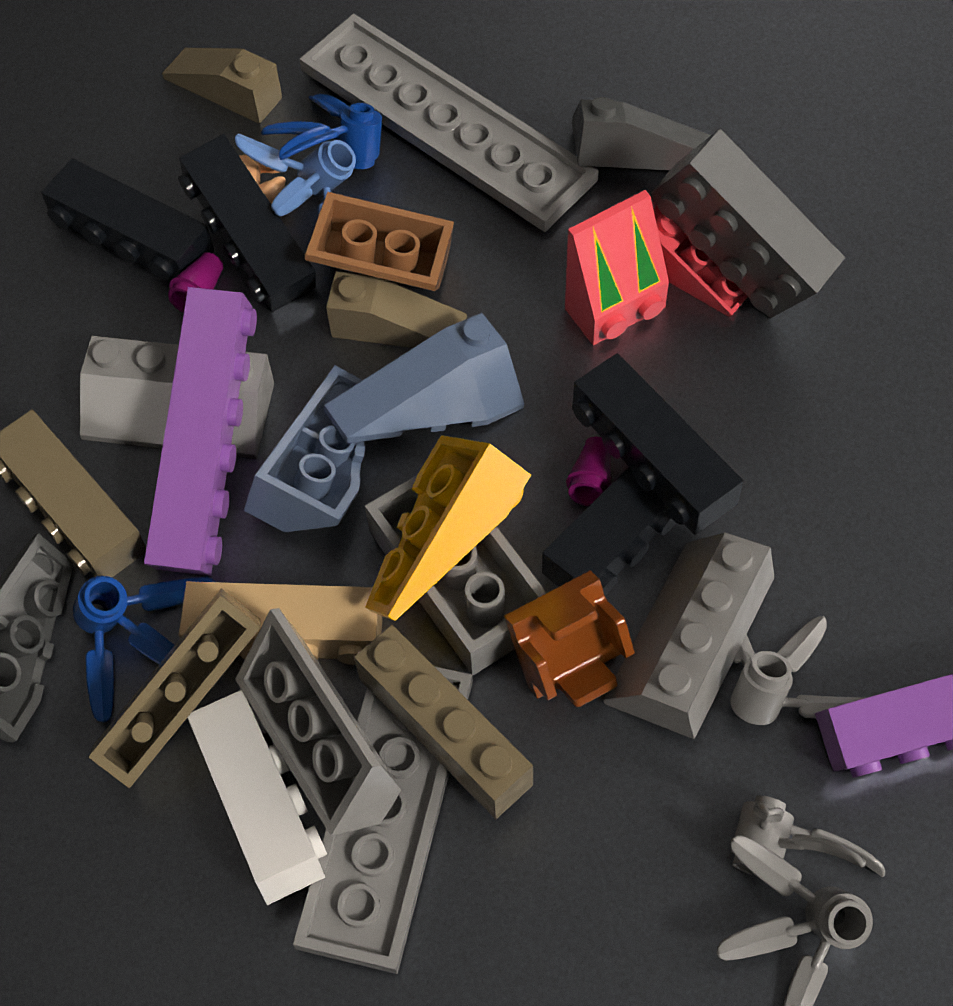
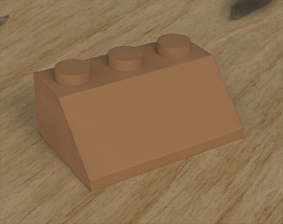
[305,192,454,291]

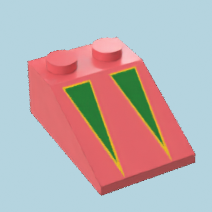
[565,190,669,346]

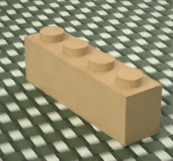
[179,581,383,665]

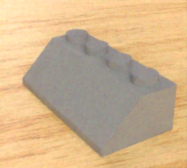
[80,336,274,459]
[603,532,775,739]
[235,608,401,836]

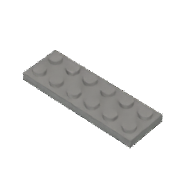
[293,666,473,974]

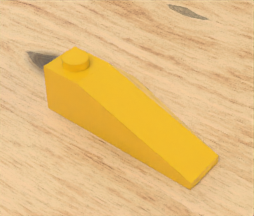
[365,435,531,621]

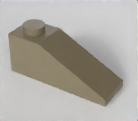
[162,47,282,124]
[326,271,467,348]

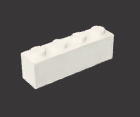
[187,690,327,905]

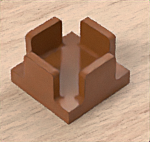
[504,570,635,707]

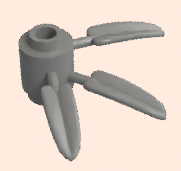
[730,616,865,725]
[731,796,885,877]
[717,835,873,1006]

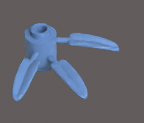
[235,134,356,217]

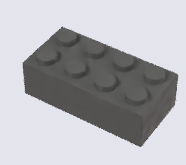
[649,129,846,318]

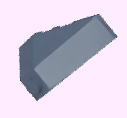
[324,313,524,443]
[244,366,365,532]

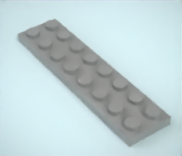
[300,13,598,232]

